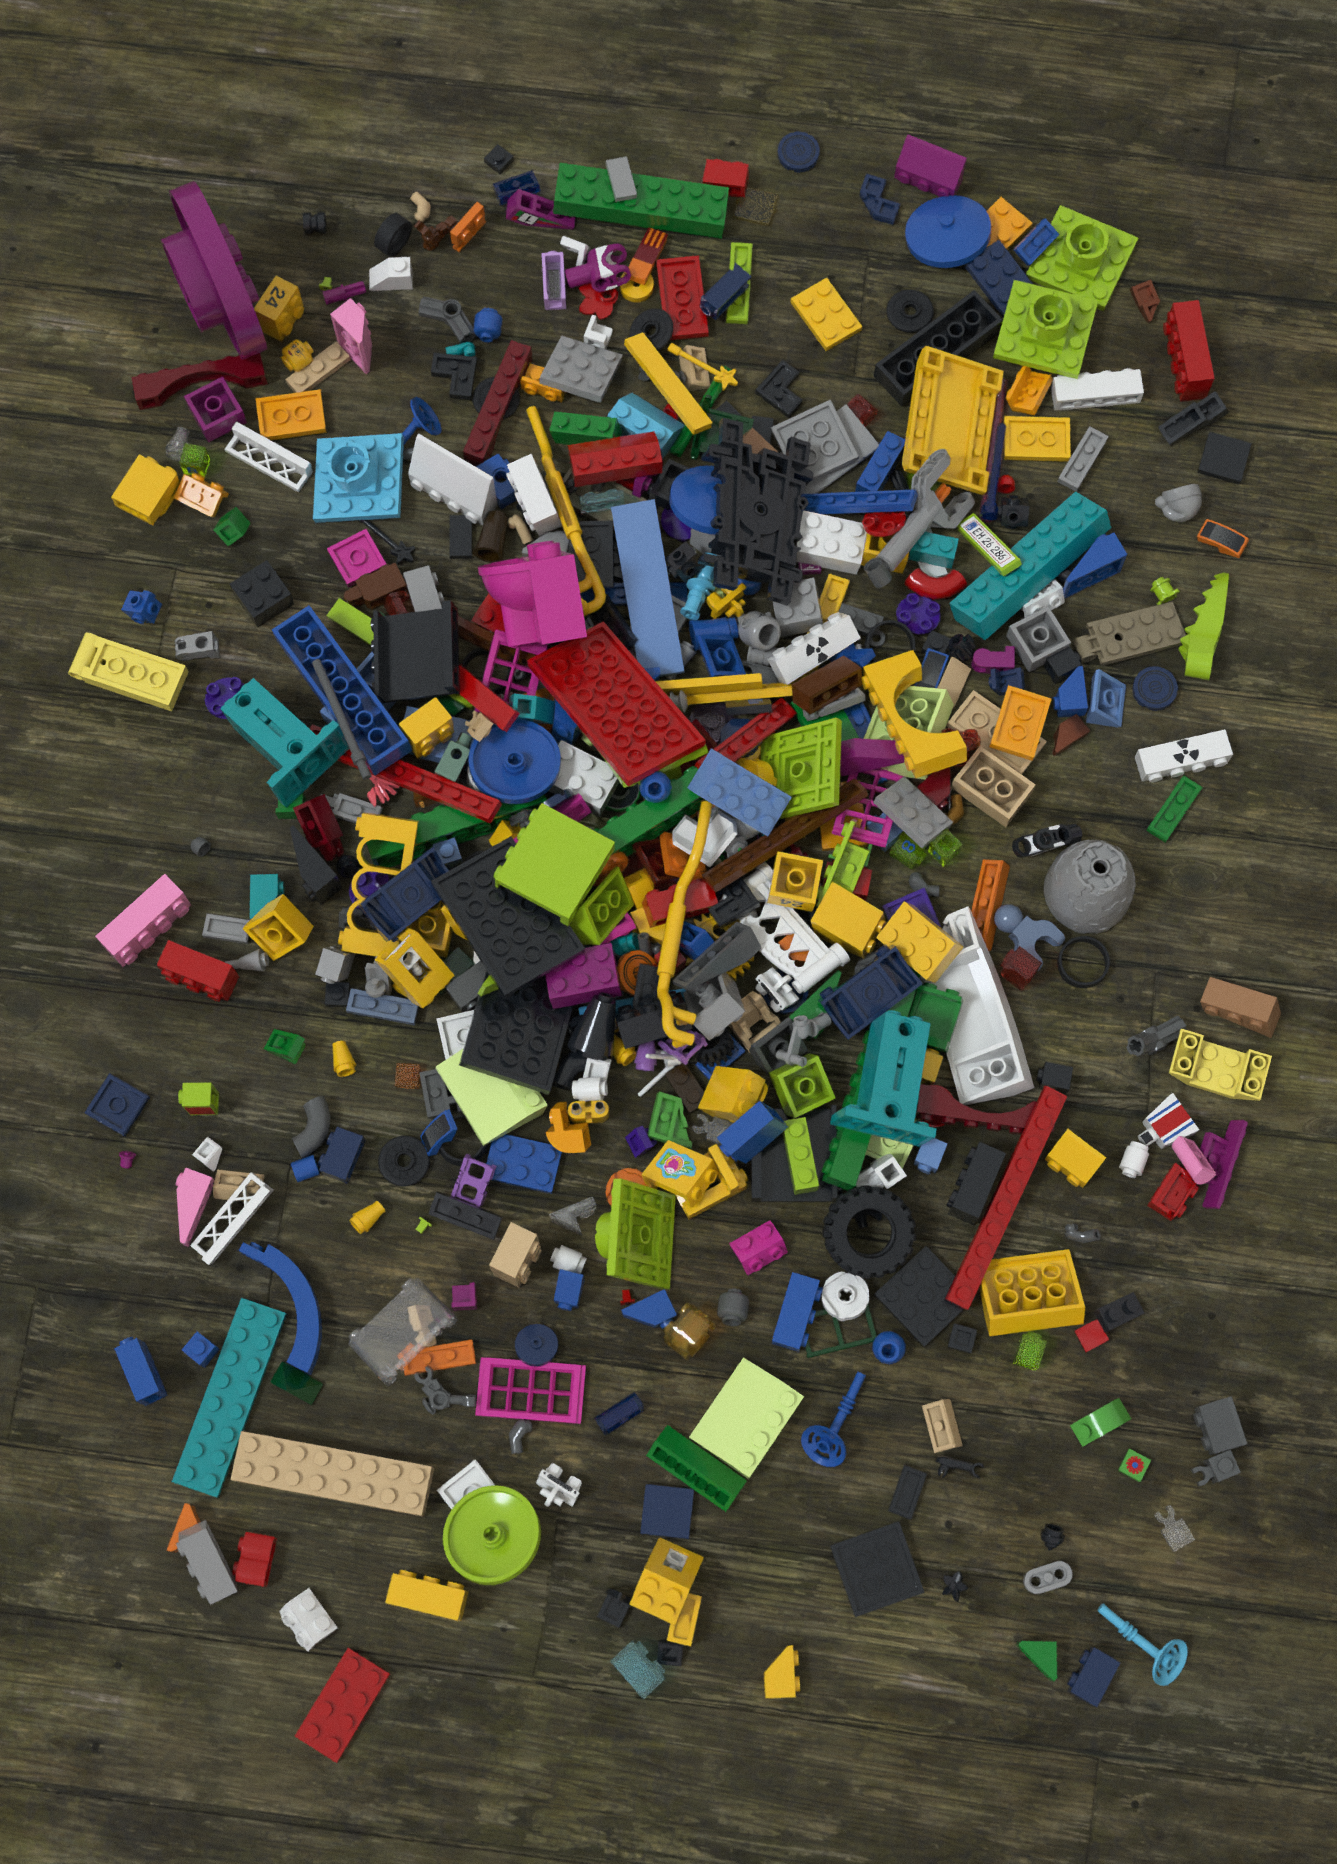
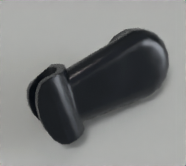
[935,1455,984,1479]

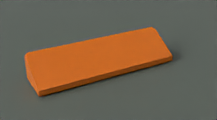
[971,859,1010,951]

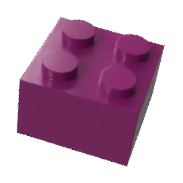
[184,376,247,443]

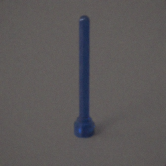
[980,423,1006,520]

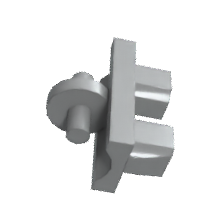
[365,956,392,998]

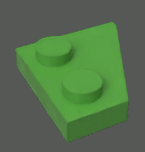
[647,1092,692,1149]

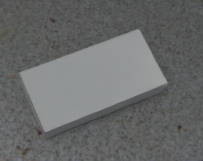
[606,157,637,202]
[202,914,250,944]

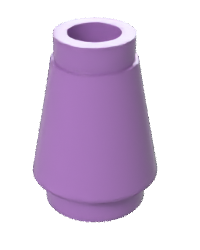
[634,1040,657,1071]

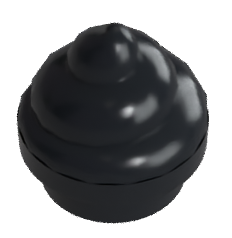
[336,855,359,878]
[1040,1524,1065,1551]

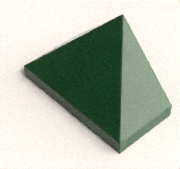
[270,1361,324,1405]

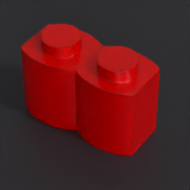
[232,1532,277,1587]

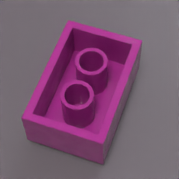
[545,943,622,1009]

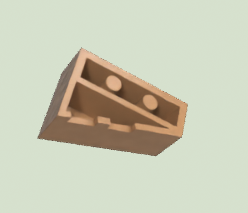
[1200,977,1281,1038]

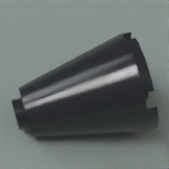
[567,992,616,1061]

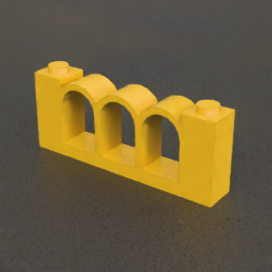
[338,812,419,956]

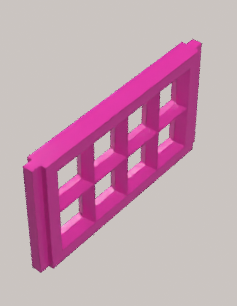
[472,630,548,724]
[832,768,904,848]
[475,1357,586,1424]

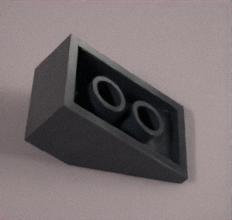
[290,825,342,905]

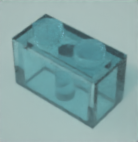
[610,1641,666,1700]

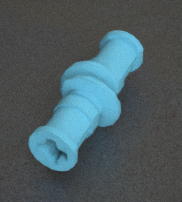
[680,552,717,620]

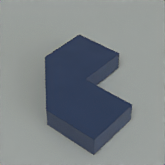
[860,174,900,225]

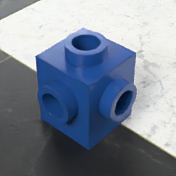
[121,590,162,624]

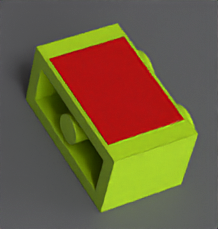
[178,1083,219,1115]

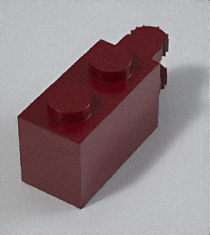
[293,794,344,861]

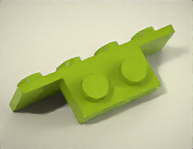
[816,819,870,906]

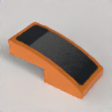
[1197,519,1249,558]

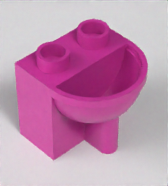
[478,541,587,646]

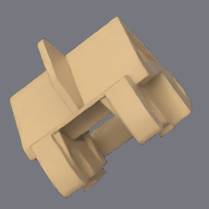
[728,991,781,1054]

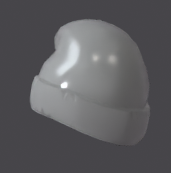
[1155,484,1202,522]

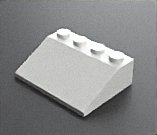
[408,434,498,526]

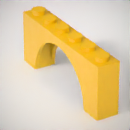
[862,650,967,778]

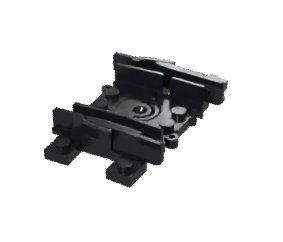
[697,418,814,606]

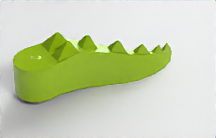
[1179,572,1229,681]

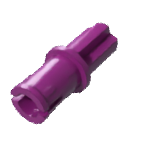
[322,281,366,305]

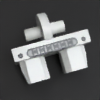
[756,967,799,1012]
[536,1463,582,1507]

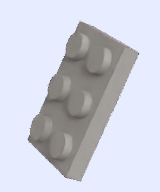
[873,776,953,849]

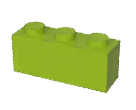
[782,1117,819,1195]

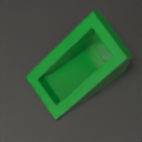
[1015,1641,1057,1682]

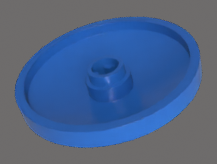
[905,196,991,268]
[669,466,758,535]
[469,719,561,804]

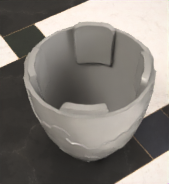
[1044,840,1136,934]

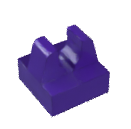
[625,1126,657,1158]

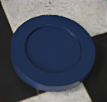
[515,1324,558,1367]

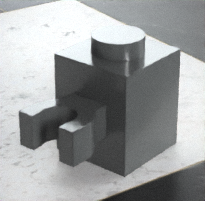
[1191,1450,1241,1487]

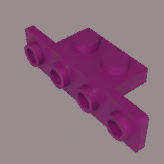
[1200,1120,1248,1209]

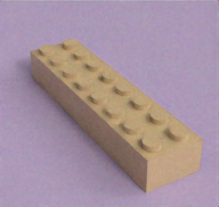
[230,1431,434,1517]

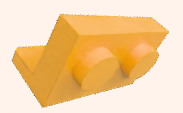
[1006,366,1053,415]

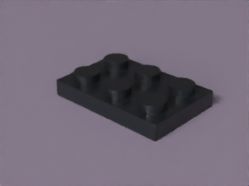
[569,520,614,589]

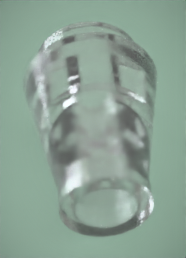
[165,427,189,461]

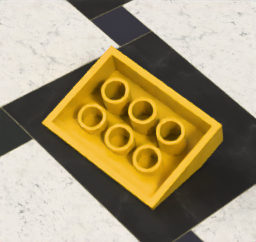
[979,1249,1085,1336]

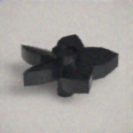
[942,1571,969,1602]

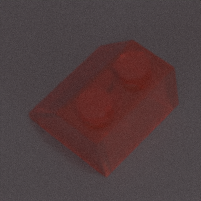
[632,838,680,891]

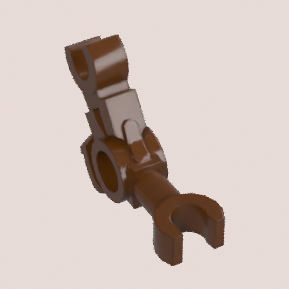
[414,216,458,251]

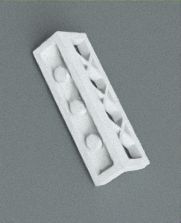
[225,422,313,492]
[190,1172,274,1265]

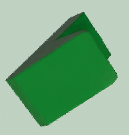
[264,1029,306,1064]

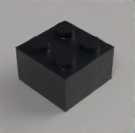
[230,560,294,628]

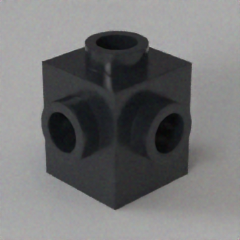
[996,495,1030,529]
[665,542,705,583]

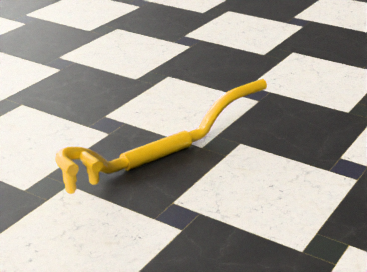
[526,406,606,616]
[657,801,713,1048]

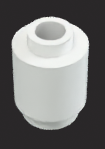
[572,1077,608,1101]
[1119,1141,1149,1178]
[550,1245,587,1274]

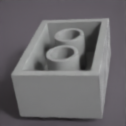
[683,972,745,1041]

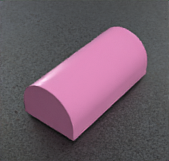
[1172,1136,1216,1184]

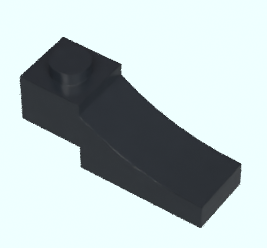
[1158,391,1230,446]

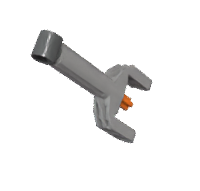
[864,449,975,588]

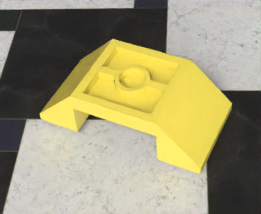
[1169,1029,1272,1101]

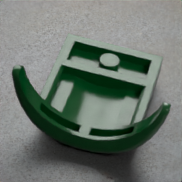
[691,395,754,460]

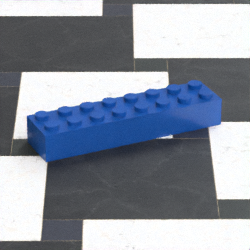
[272,605,413,776]

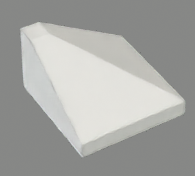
[192,1137,222,1172]

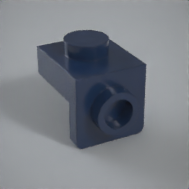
[989,667,1025,696]

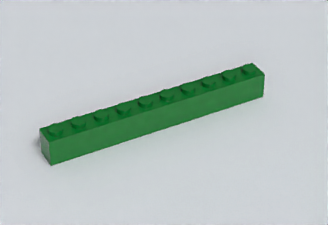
[822,969,921,1191]

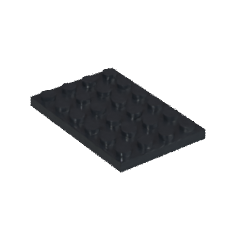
[431,836,585,998]
[459,970,573,1095]

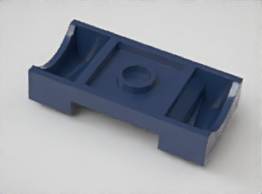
[358,847,449,942]
[818,944,923,1040]

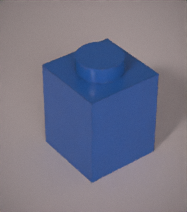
[182,1331,220,1368]

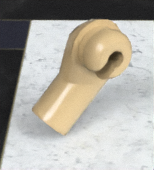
[411,192,431,222]
[508,515,533,544]

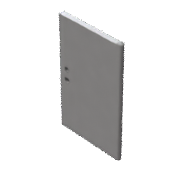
[780,405,879,494]

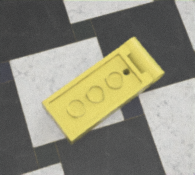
[68,633,188,711]

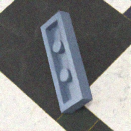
[346,988,419,1025]

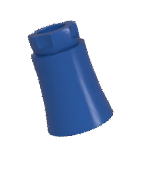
[689,617,738,651]

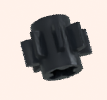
[947,634,976,661]

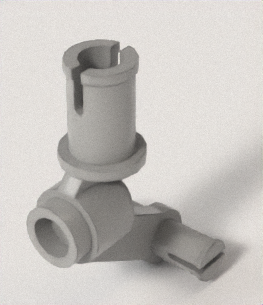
[776,1012,831,1067]

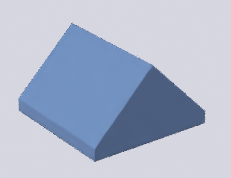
[1086,669,1126,727]

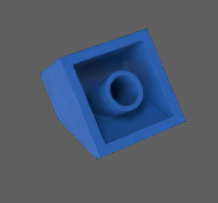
[697,635,746,677]

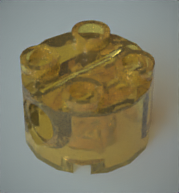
[663,1303,717,1361]

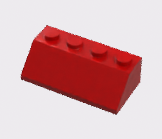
[568,431,663,487]

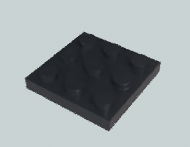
[874,1246,975,1348]
[830,1521,925,1617]

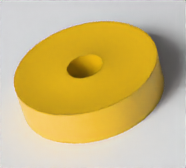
[620,272,654,303]

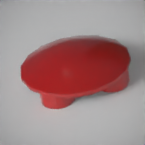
[862,511,906,537]

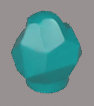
[610,932,640,956]

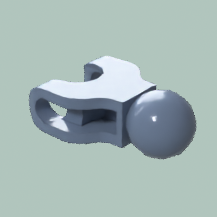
[994,904,1065,972]

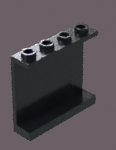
[371,600,460,703]
[751,1105,842,1202]

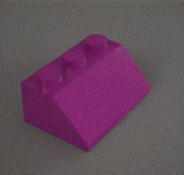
[894,134,967,197]

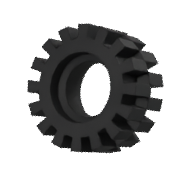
[689,1028,735,1067]

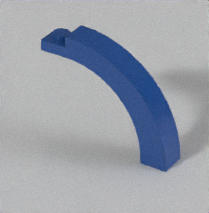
[239,1242,322,1375]

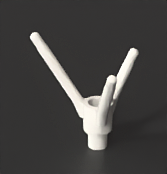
[638,1049,689,1097]

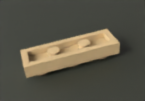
[285,342,350,393]

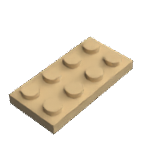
[947,690,1047,775]

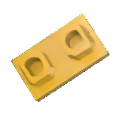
[706,583,746,619]

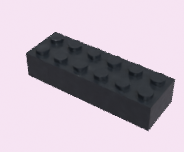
[874,290,1003,407]

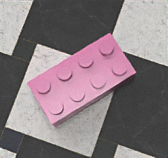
[95,874,191,967]

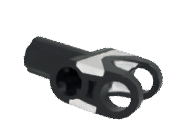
[1012,824,1082,858]

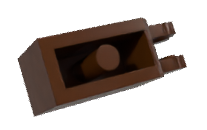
[343,563,409,610]

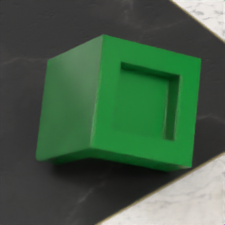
[213,507,250,546]
[275,792,306,819]

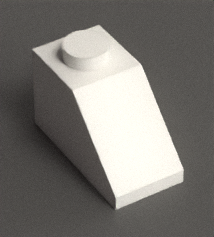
[369,257,413,291]

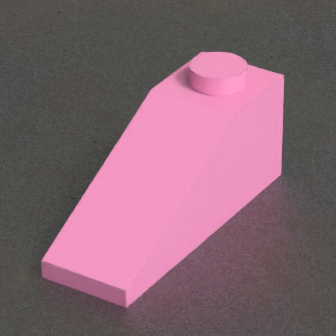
[176,1168,214,1247]

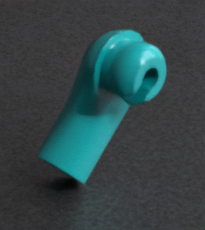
[445,342,476,357]

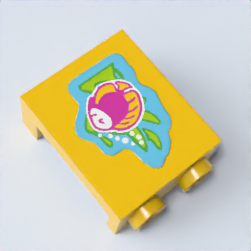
[641,1140,718,1208]

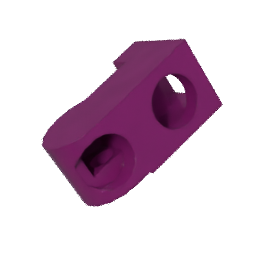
[971,646,1015,674]

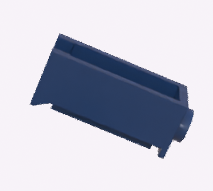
[699,263,752,320]

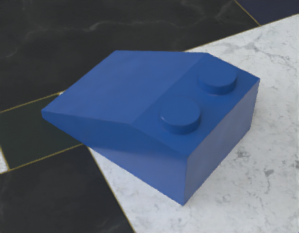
[1063,533,1127,599]

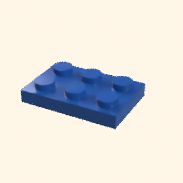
[484,1134,562,1194]

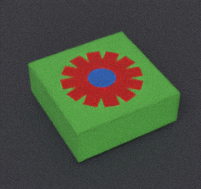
[1117,1448,1151,1482]

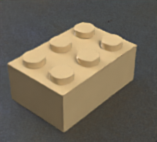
[951,746,1035,827]
[489,1222,542,1288]

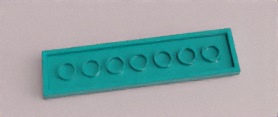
[172,1298,287,1498]

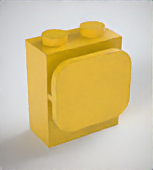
[111,454,180,525]
[698,1066,768,1123]

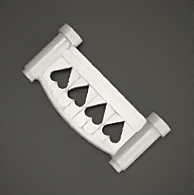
[719,862,850,994]

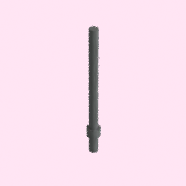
[312,659,372,780]

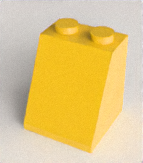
[811,882,887,959]

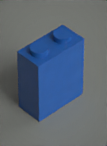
[717,1101,788,1164]
[114,1337,168,1406]

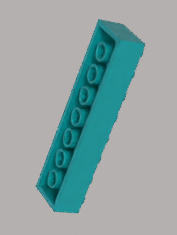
[949,491,1111,640]

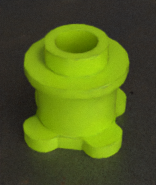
[1150,577,1180,605]

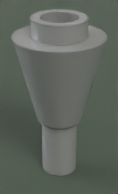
[665,641,696,680]
[225,949,269,971]

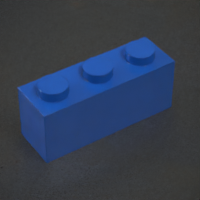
[855,431,905,492]
[772,1272,823,1352]

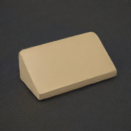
[679,345,710,391]
[938,657,971,708]
[212,1170,264,1202]
[922,1399,962,1453]

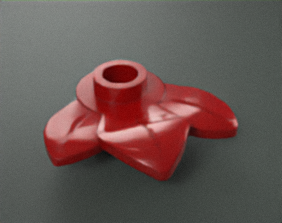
[579,283,618,320]

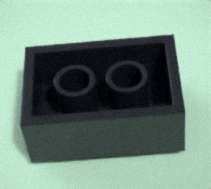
[615,991,693,1049]
[946,1142,1006,1226]

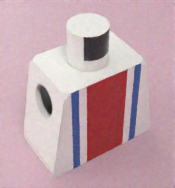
[1138,1093,1199,1149]

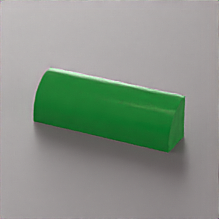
[646,1425,747,1512]

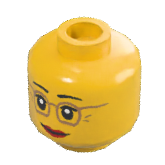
[280,339,314,372]

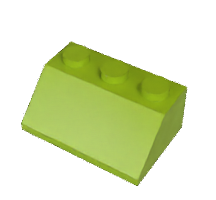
[570,867,634,945]

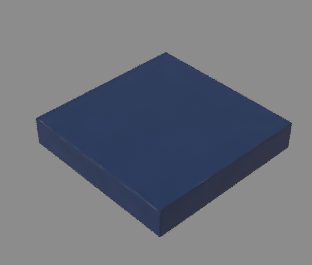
[84,1073,150,1137]
[640,1484,694,1539]

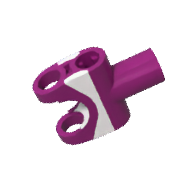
[565,244,631,292]

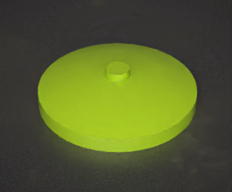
[443,1486,541,1585]

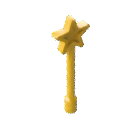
[668,343,738,391]

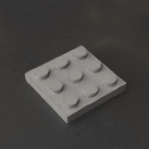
[539,336,622,403]
[771,400,859,482]

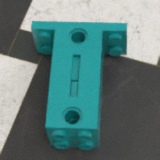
[220,678,349,808]
[830,1010,936,1147]

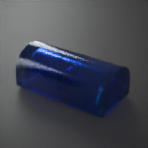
[493,170,540,205]
[594,1392,645,1436]

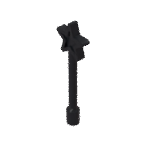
[357,520,415,565]

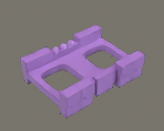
[657,1029,708,1065]
[451,1154,497,1207]

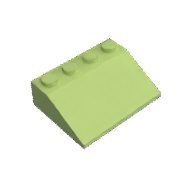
[864,686,954,779]
[436,1049,548,1146]
[689,1358,804,1480]

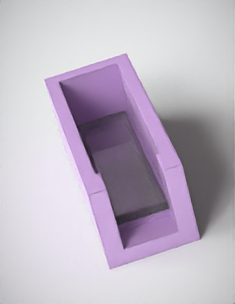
[542,251,566,310]

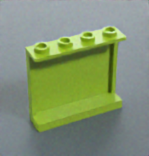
[493,803,615,926]

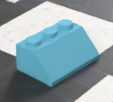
[607,393,685,459]

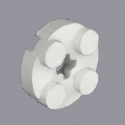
[822,1272,869,1321]

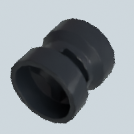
[303,212,327,234]

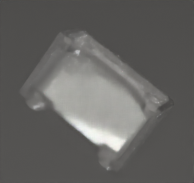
[348,1278,458,1387]

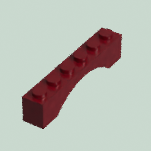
[463,340,533,467]
[131,353,268,410]
[915,1084,1055,1135]

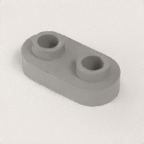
[1023,1561,1072,1594]

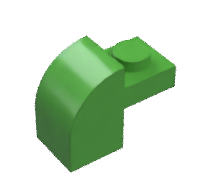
[1070,1398,1131,1447]

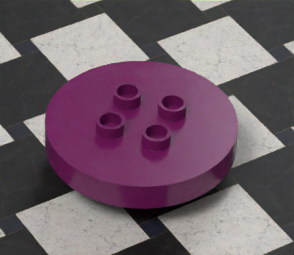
[161,181,267,360]

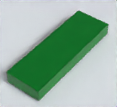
[1146,775,1203,843]

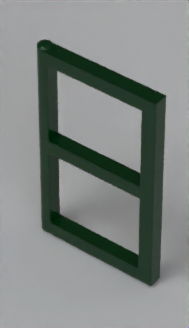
[805,1306,877,1358]

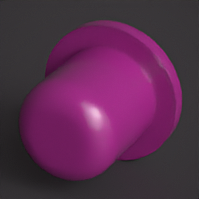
[119,1151,136,1169]

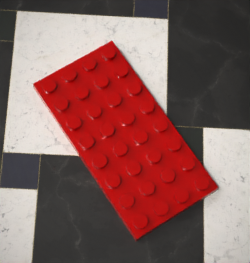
[527,621,706,787]

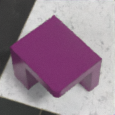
[451,1282,477,1311]

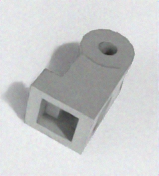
[175,631,220,661]

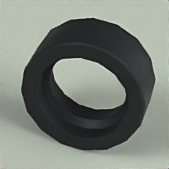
[374,213,412,257]

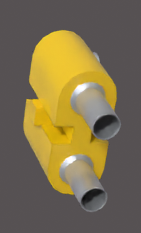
[568,1100,609,1124]

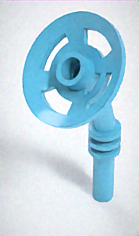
[1097,1603,1188,1686]

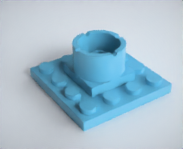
[313,433,404,523]

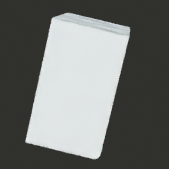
[672,810,737,867]

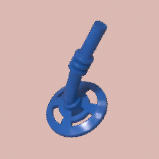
[402,397,441,449]
[801,1371,866,1467]

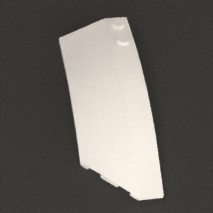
[920,907,1034,1105]

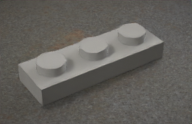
[1057,426,1109,492]

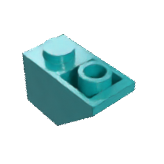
[509,693,555,724]

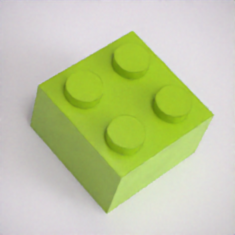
[768,1053,835,1118]

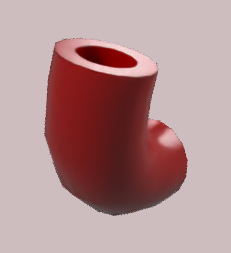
[904,568,967,600]

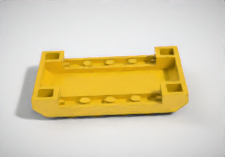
[902,346,1003,495]

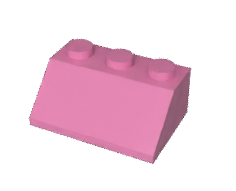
[330,298,372,374]

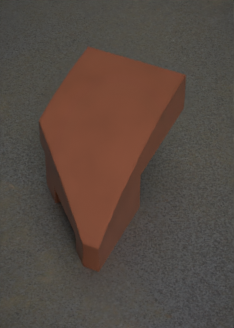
[1129,280,1160,323]
[1052,714,1090,756]

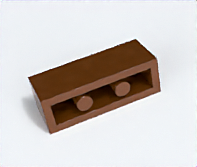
[792,656,862,715]

